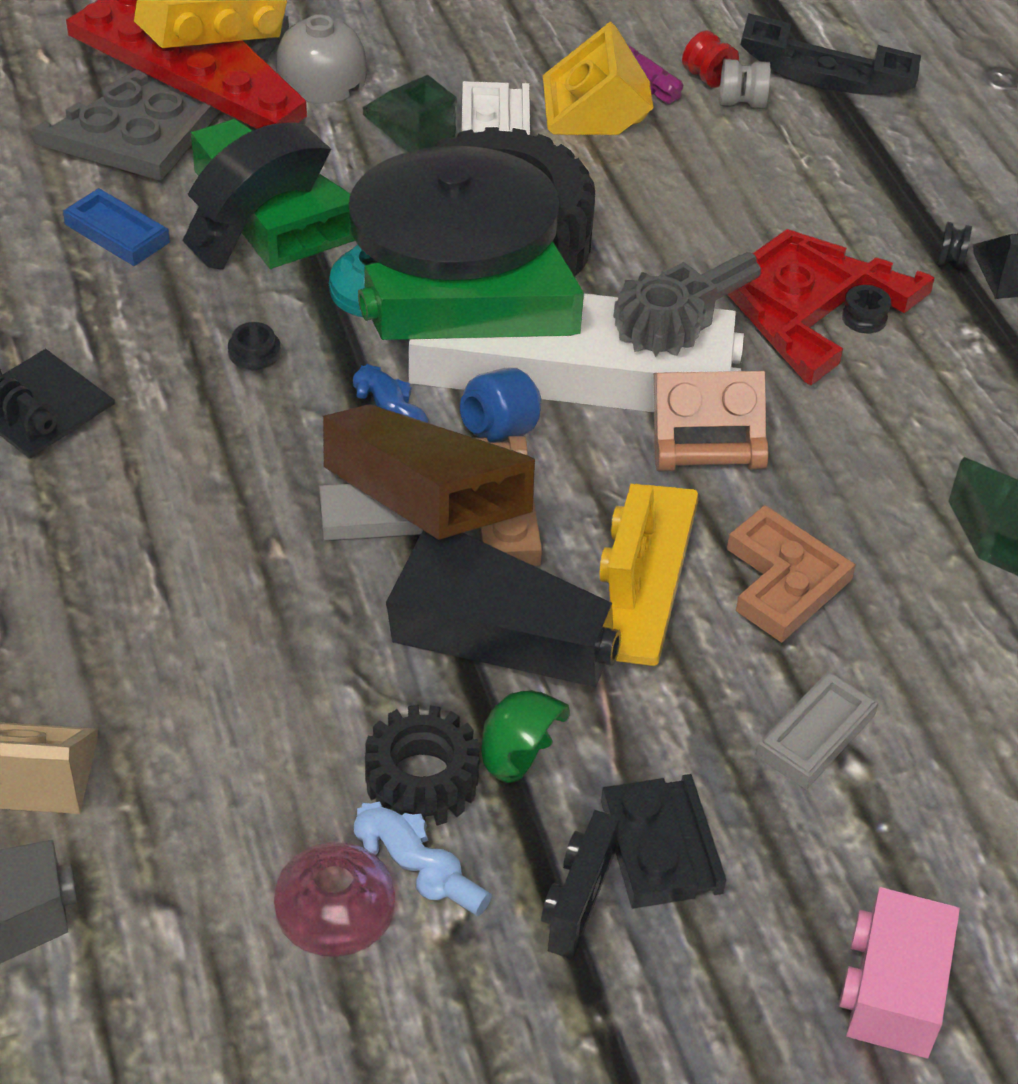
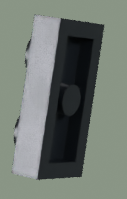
[541,810,620,960]

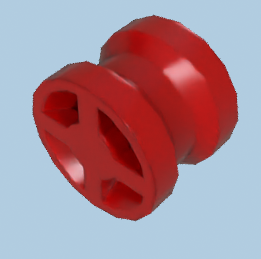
[682,30,739,88]

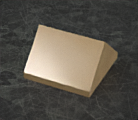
[0,722,98,814]

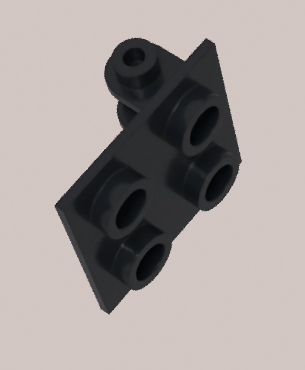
[0,348,115,459]

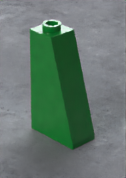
[191,119,355,269]
[358,241,584,340]

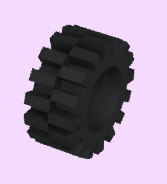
[365,705,480,826]

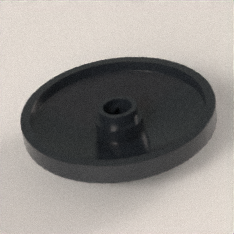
[349,146,559,280]

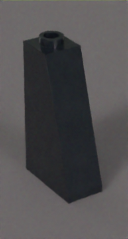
[386,530,621,687]

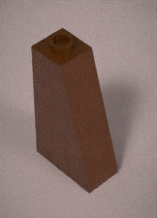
[323,404,535,540]

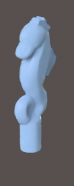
[354,801,492,916]

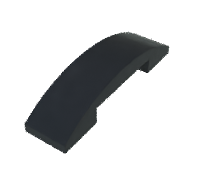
[740,13,921,94]

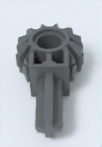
[613,252,761,357]

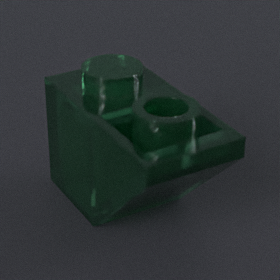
[363,75,457,152]
[948,457,1018,576]

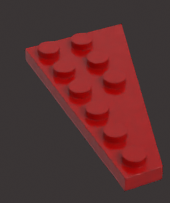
[66,0,307,129]

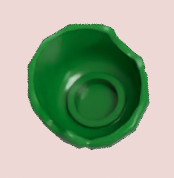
[481,690,570,783]

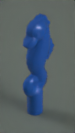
[353,364,429,423]

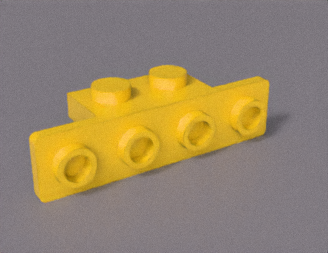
[599,483,698,666]

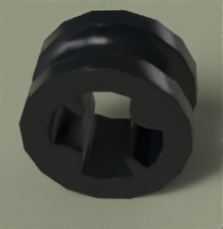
[938,222,972,270]
[842,285,891,334]

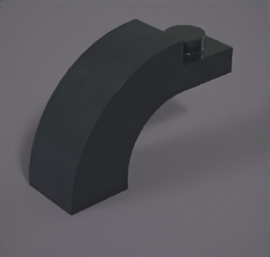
[182,123,332,270]

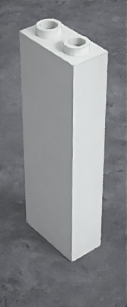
[409,293,744,412]

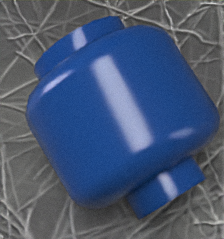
[460,368,541,443]

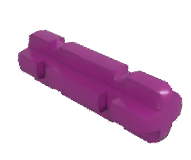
[627,44,684,104]

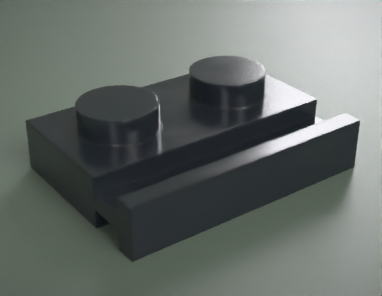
[601,774,726,909]

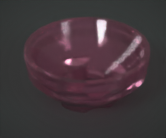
[274,842,395,957]

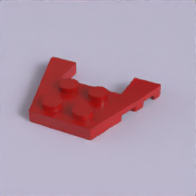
[727,229,935,386]

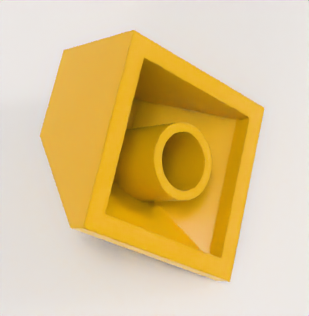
[543,21,654,135]

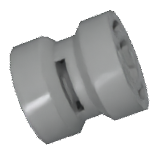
[719,59,770,108]

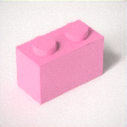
[839,887,960,1059]

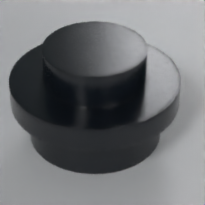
[228,322,281,370]

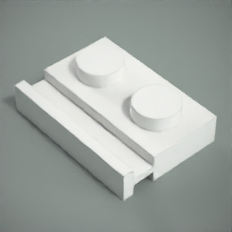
[462,81,530,135]

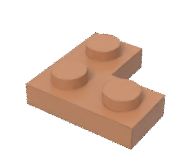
[727,505,856,643]

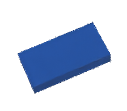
[63,188,170,266]

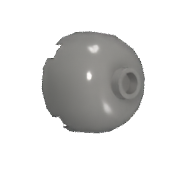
[276,15,367,103]

